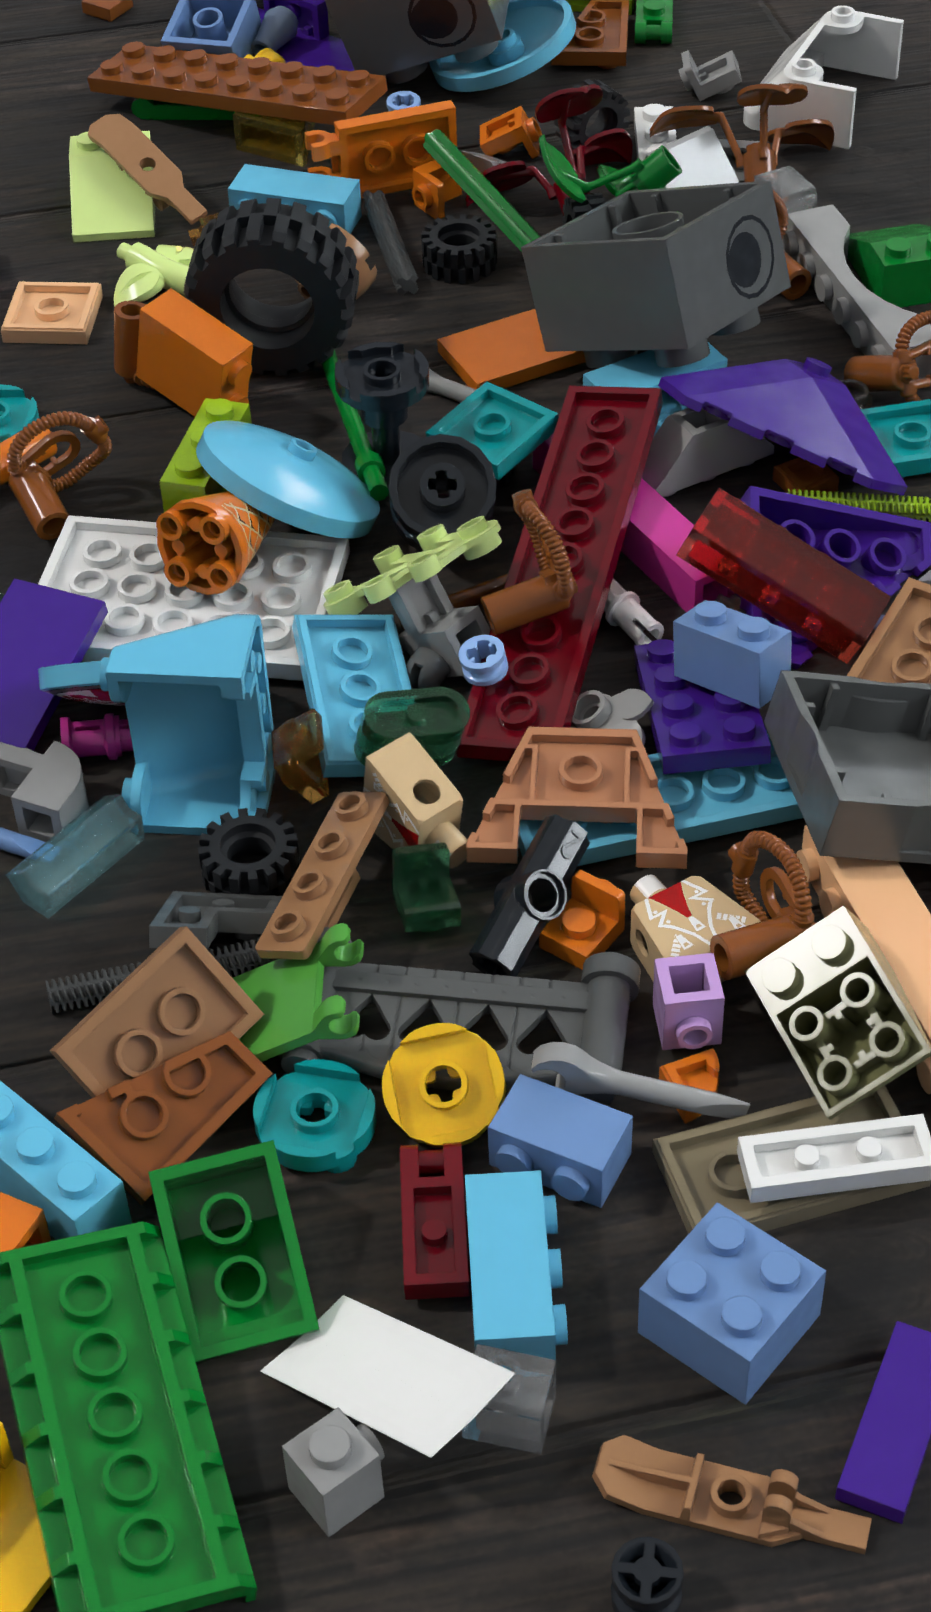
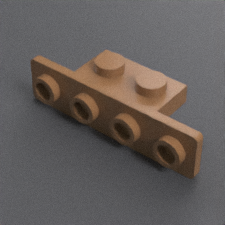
[255,791,390,960]

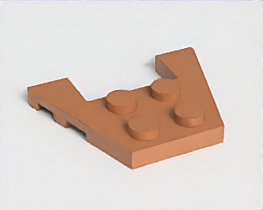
[466,727,687,869]

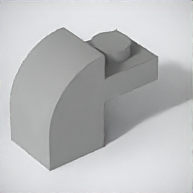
[388,574,490,677]
[0,741,89,849]

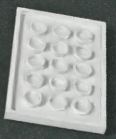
[38,515,350,681]

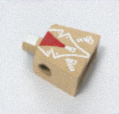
[363,732,468,868]
[630,875,761,983]

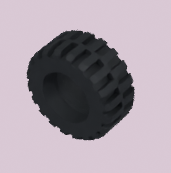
[184,198,359,376]

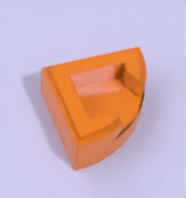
[659,1048,720,1124]

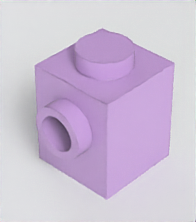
[653,953,725,1050]

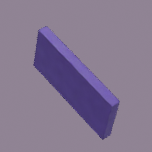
[0,578,108,751]

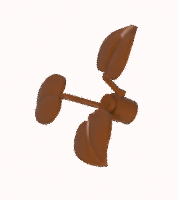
[650,83,835,188]

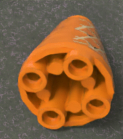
[156,491,275,595]

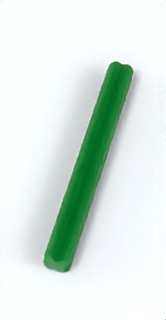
[423,129,541,252]

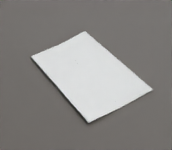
[260,1295,516,1458]

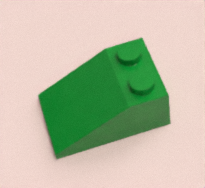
[847,224,931,307]
[148,1140,320,1363]

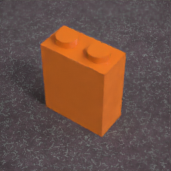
[136,288,253,417]

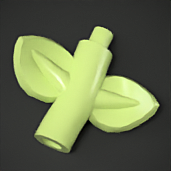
[114,242,193,307]

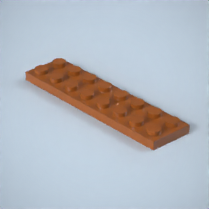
[87,41,388,125]

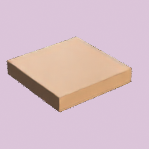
[1,281,103,345]

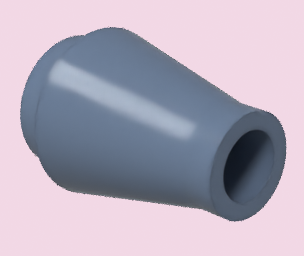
[251,6,298,55]

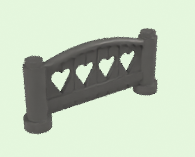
[279,927,641,1105]

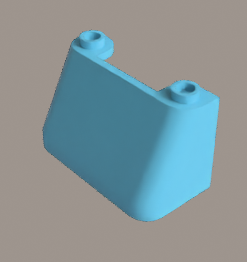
[99,614,276,835]

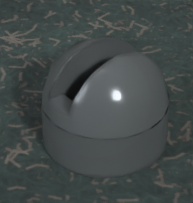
[406,647,450,692]

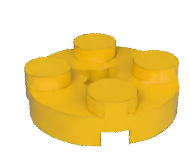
[382,1023,506,1148]

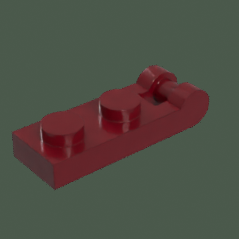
[400,1142,470,1300]

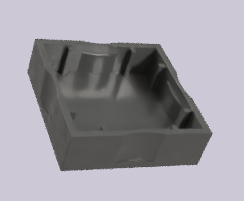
[764,670,931,864]

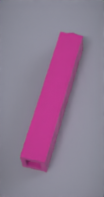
[533,433,737,612]

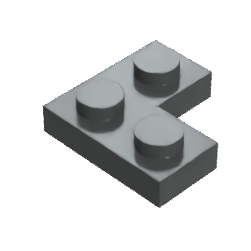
[149,891,282,950]

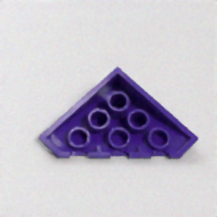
[658,357,908,495]
[728,486,931,670]

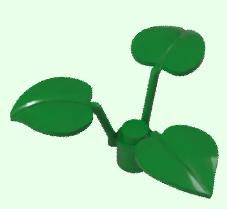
[539,134,682,203]

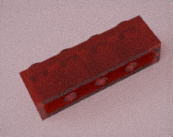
[676,488,891,664]

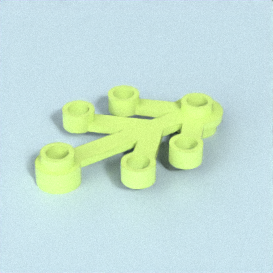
[323,516,502,615]

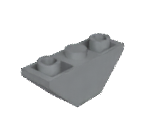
[642,408,774,497]

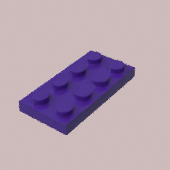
[634,639,771,775]

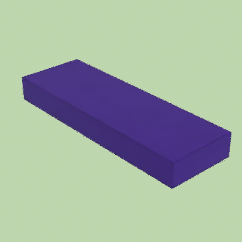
[835,1321,931,1524]

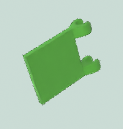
[233,923,364,1062]

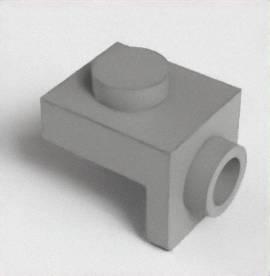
[679,50,742,101]

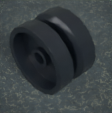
[388,434,497,552]

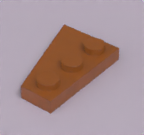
[551,0,629,69]
[54,1031,273,1206]

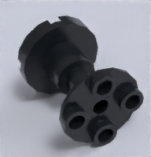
[335,342,429,488]

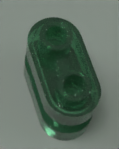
[354,687,470,766]

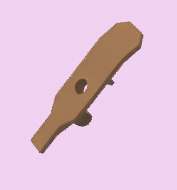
[88,114,208,225]
[592,1435,872,1555]

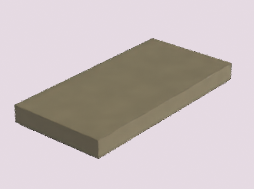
[652,1086,931,1234]

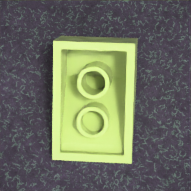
[69,131,155,243]

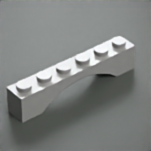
[782,204,931,379]

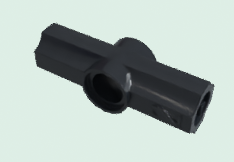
[469,814,590,977]

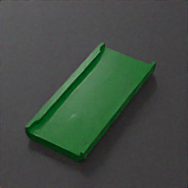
[0,1221,257,1612]

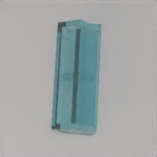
[6,794,145,919]

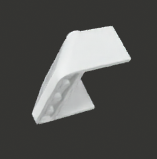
[743,6,904,149]

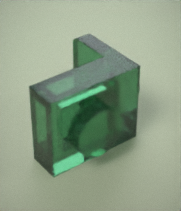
[392,842,461,932]

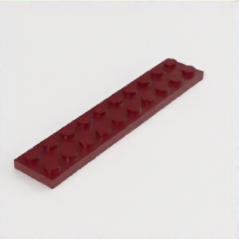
[454,385,663,761]

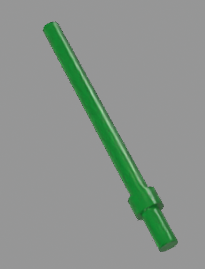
[321,350,389,501]

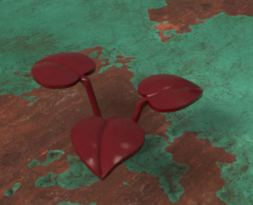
[465,84,633,216]

